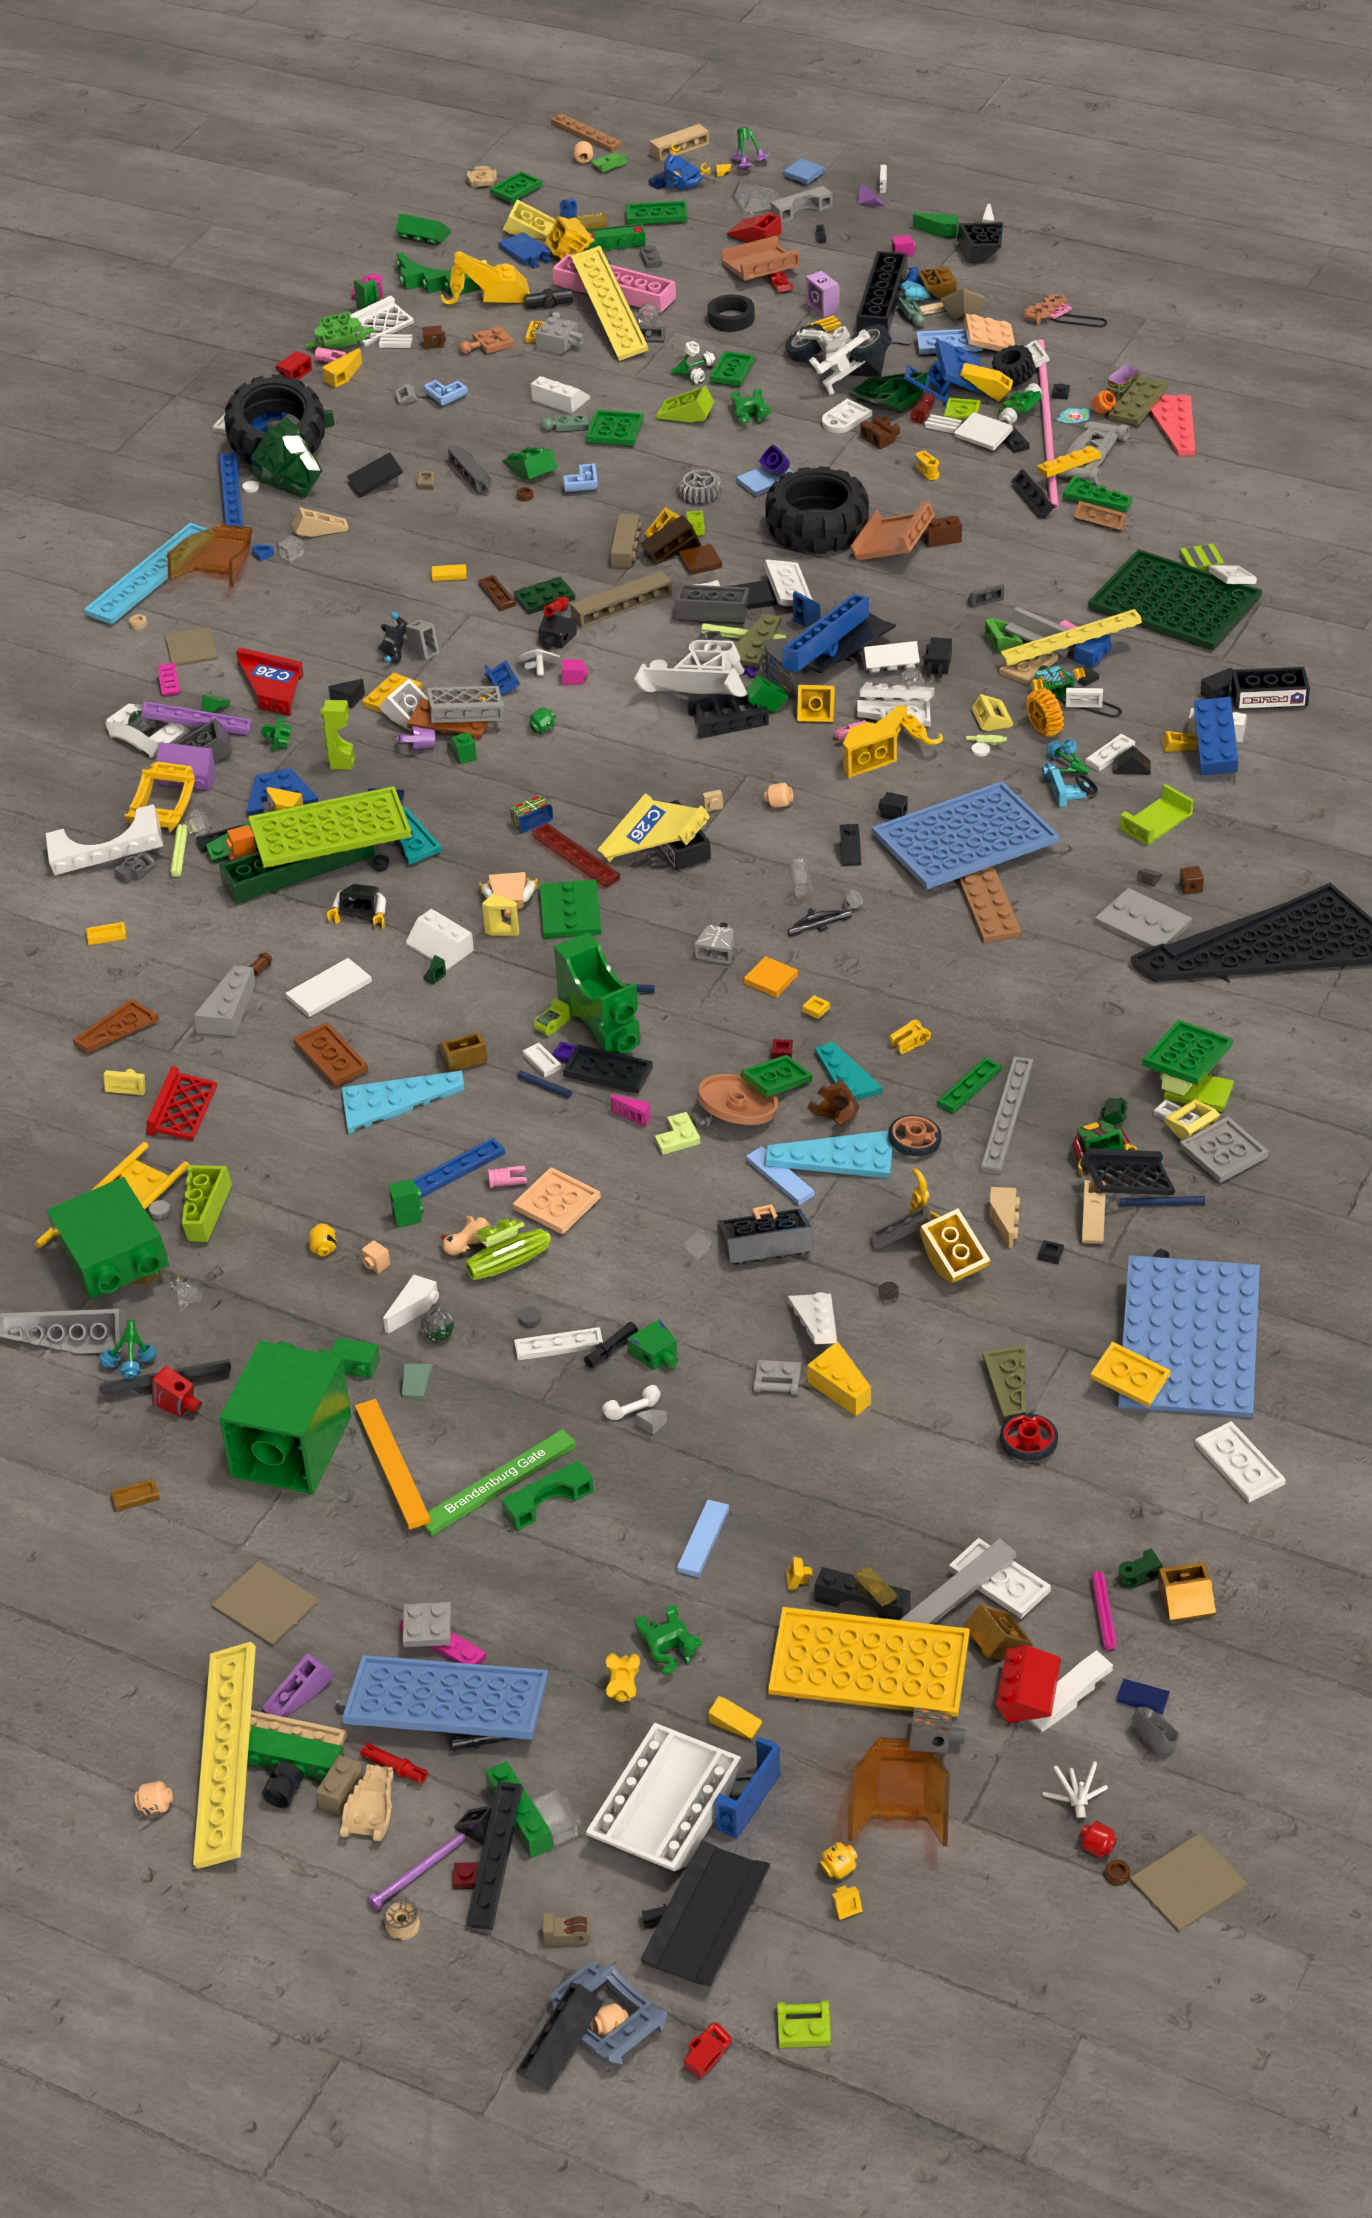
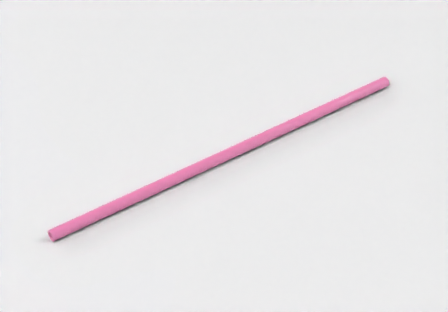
[1037,339,1059,510]

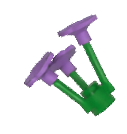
[731,127,770,169]

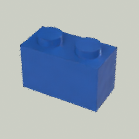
[1074,634,1112,668]

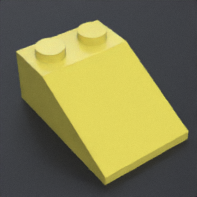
[503,200,556,239]

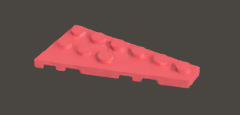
[1149,395,1195,456]

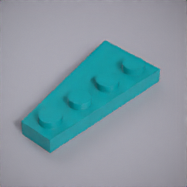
[399,807,442,865]
[815,1042,883,1100]

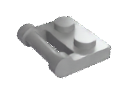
[754,1360,802,1395]

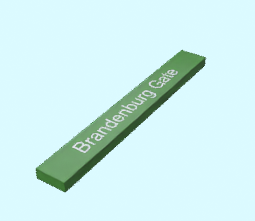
[422,1429,576,1536]

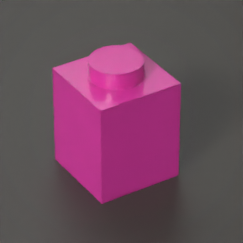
[892,235,916,257]
[562,659,588,685]

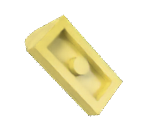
[972,694,1013,731]
[482,893,519,936]
[1164,1099,1220,1141]

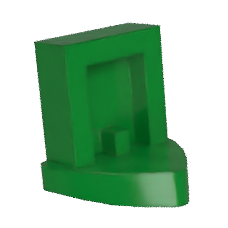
[202,695,230,713]

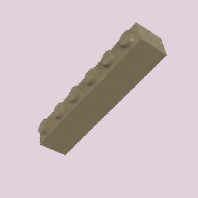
[570,571,672,628]

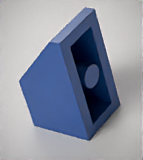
[927,361,951,394]
[793,591,820,628]

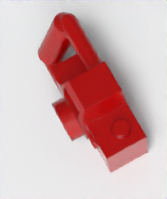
[684,2022,732,2079]

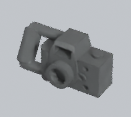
[114,851,156,884]

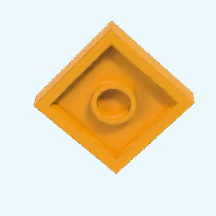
[744,956,798,998]

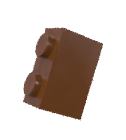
[923,516,962,547]

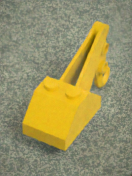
[441,251,530,305]
[843,705,943,778]
[908,1168,990,1283]

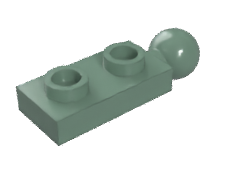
[897,298,925,327]
[541,415,589,431]

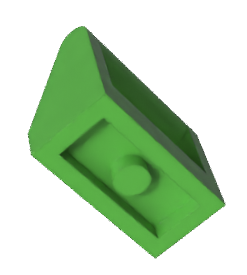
[985,618,1024,653]

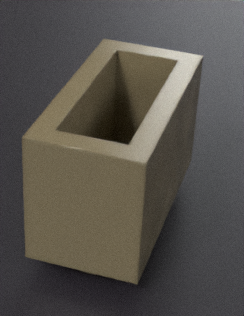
[316,1755,363,1817]

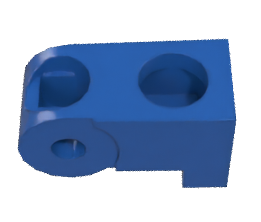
[559,198,577,219]

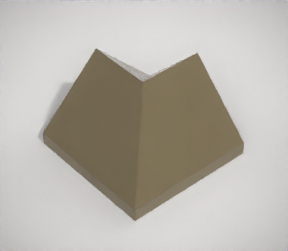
[941,288,986,320]

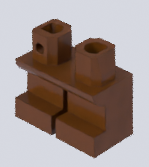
[860,416,900,450]

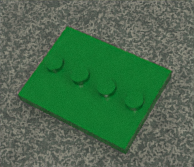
[540,879,602,939]
[1142,1020,1233,1086]

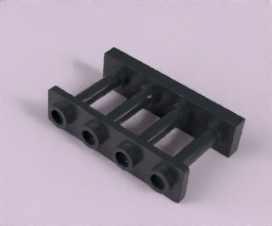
[687,687,769,739]

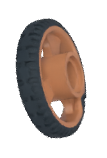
[888,1115,942,1157]

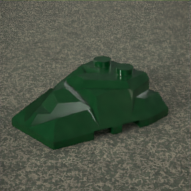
[251,418,323,498]

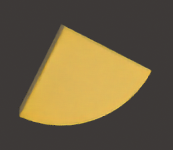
[716,164,731,177]

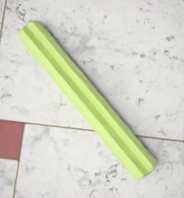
[170,824,187,877]

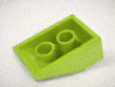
[656,386,714,423]

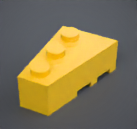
[807,1341,871,1416]

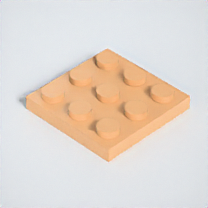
[964,314,1015,351]
[513,1167,601,1235]

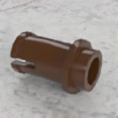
[249,952,273,976]

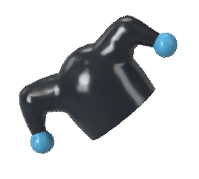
[378,612,408,663]

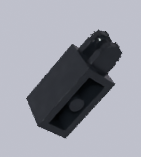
[924,637,952,677]

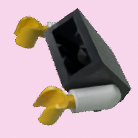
[327,884,386,929]

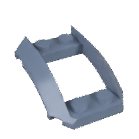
[550,1963,667,2065]

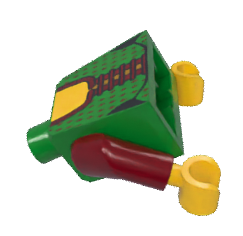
[1072,1121,1138,1176]

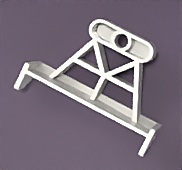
[634,640,747,697]

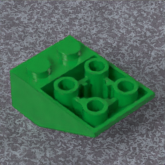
[502,447,558,479]

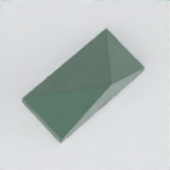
[402,1362,432,1399]

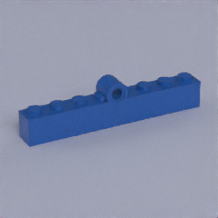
[782,594,869,672]

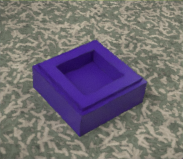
[552,1041,577,1063]

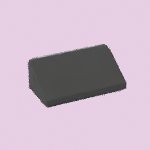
[638,326,666,342]
[967,584,1004,607]

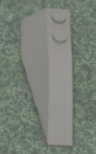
[0,1308,126,1354]

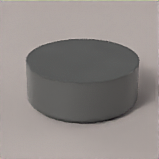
[519,1307,541,1328]

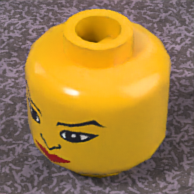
[819,1842,858,1880]

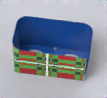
[510,795,553,833]

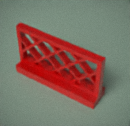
[146,1066,218,1141]

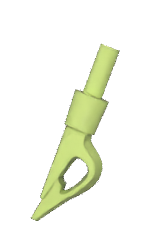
[966,735,1007,745]

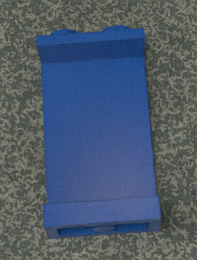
[714,1736,781,1839]

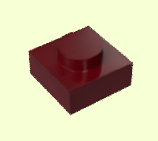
[772,1039,793,1059]
[453,1862,479,1889]

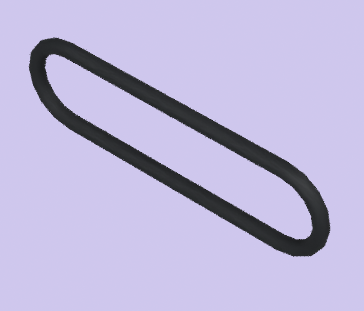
[1053,313,1107,327]

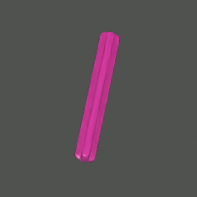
[1092,1571,1117,1650]

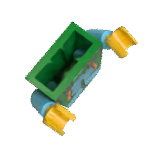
[1030,665,1085,699]

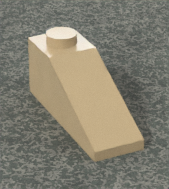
[292,507,349,537]

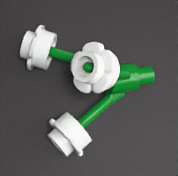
[671,341,715,384]

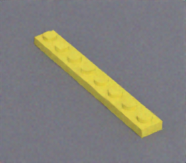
[1001,609,1142,665]

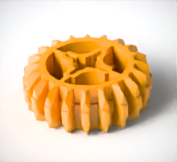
[1025,688,1064,737]

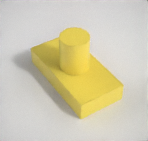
[104,1069,146,1095]

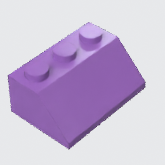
[156,742,216,791]

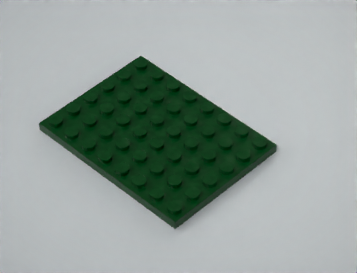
[1088,549,1262,650]

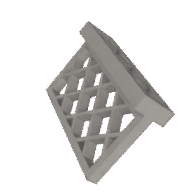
[427,686,504,723]

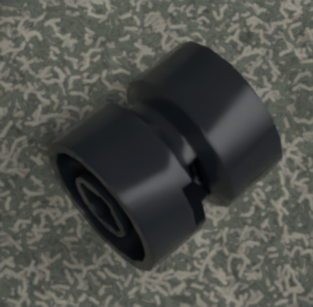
[261,1762,304,1808]

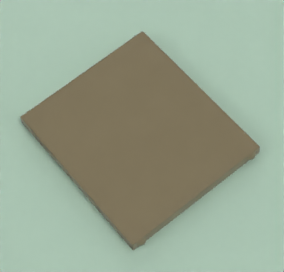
[165,627,217,666]

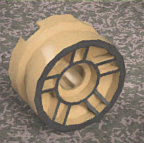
[383,1900,420,1940]

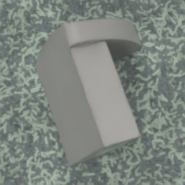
[890,324,912,344]

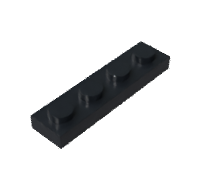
[1011,469,1055,519]

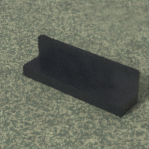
[515,1983,603,2091]

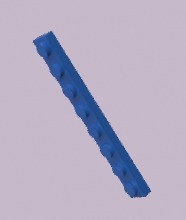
[219,452,244,534]

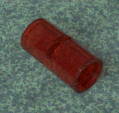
[910,392,936,424]

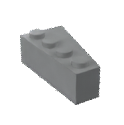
[194,965,256,1037]

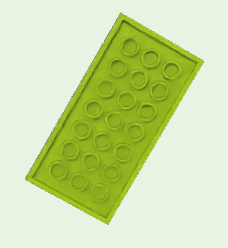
[248,786,412,868]

